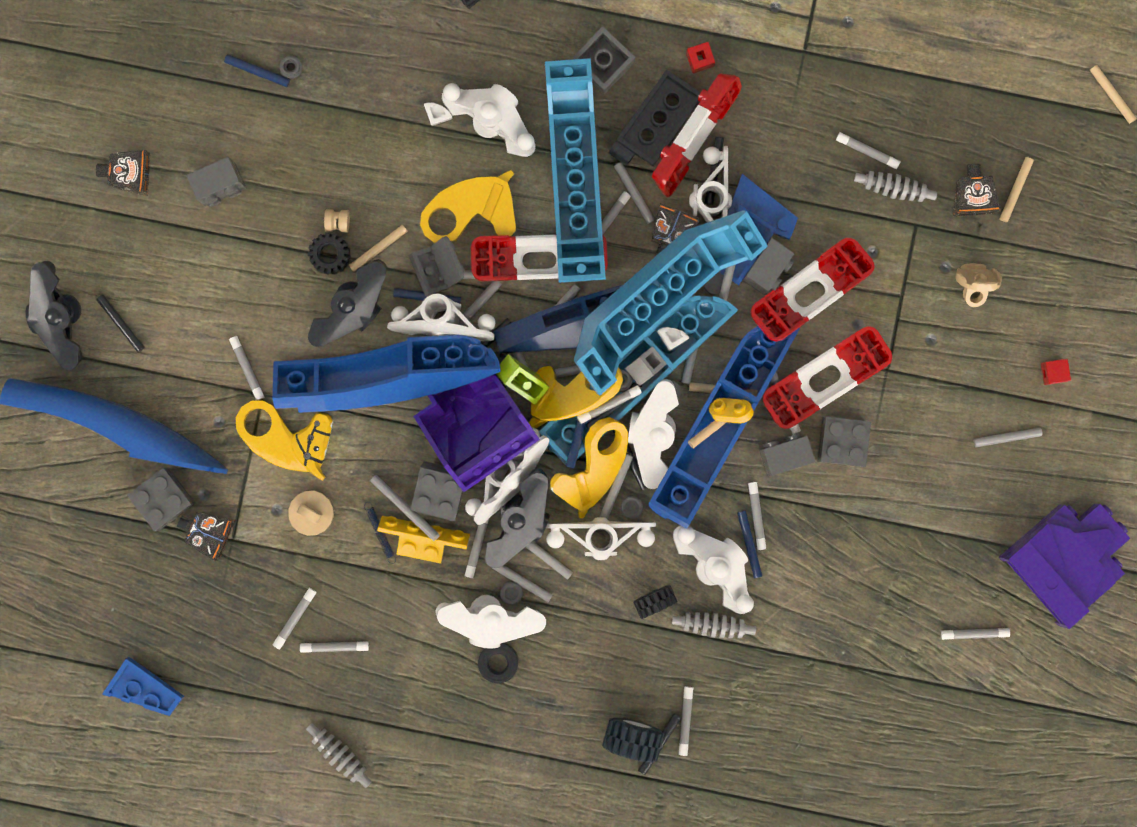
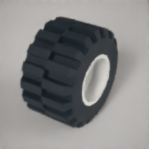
[602,717,664,762]

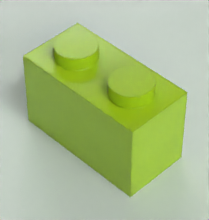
[496,354,550,404]

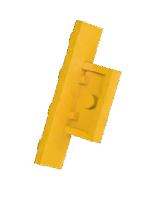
[377,516,470,563]

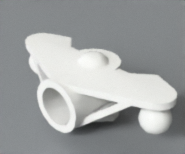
[442,83,535,157]
[689,146,732,223]
[387,294,495,341]
[628,379,679,489]
[465,428,549,525]
[546,517,656,560]
[673,526,754,614]
[436,595,546,648]

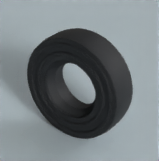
[478,643,519,684]

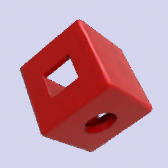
[686,42,715,74]
[1041,359,1071,385]

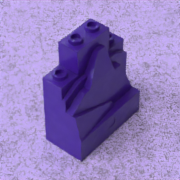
[413,374,540,492]
[998,504,1131,629]

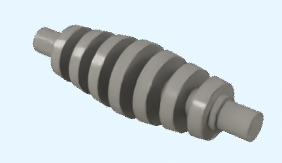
[854,171,937,202]
[672,612,756,638]
[306,723,372,788]

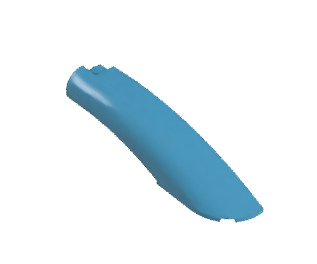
[539,295,738,465]

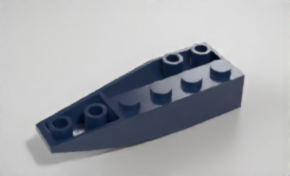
[493,285,622,353]

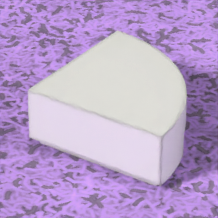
[424,103,453,126]
[657,327,689,351]

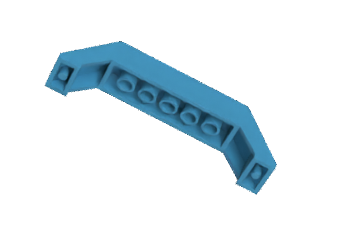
[545,58,606,283]
[574,210,768,395]

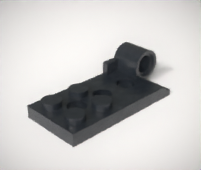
[608,69,700,166]

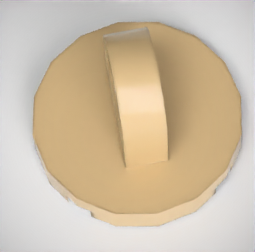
[955,263,1002,307]
[288,491,334,536]

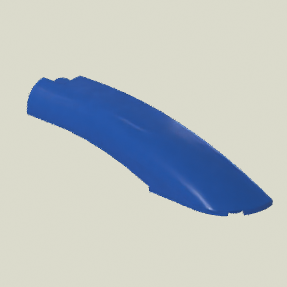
[649,326,800,529]
[272,335,500,413]
[0,378,228,474]

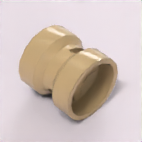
[324,209,350,232]

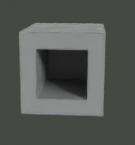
[625,346,667,386]

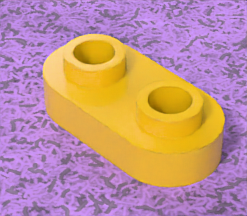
[709,398,754,423]

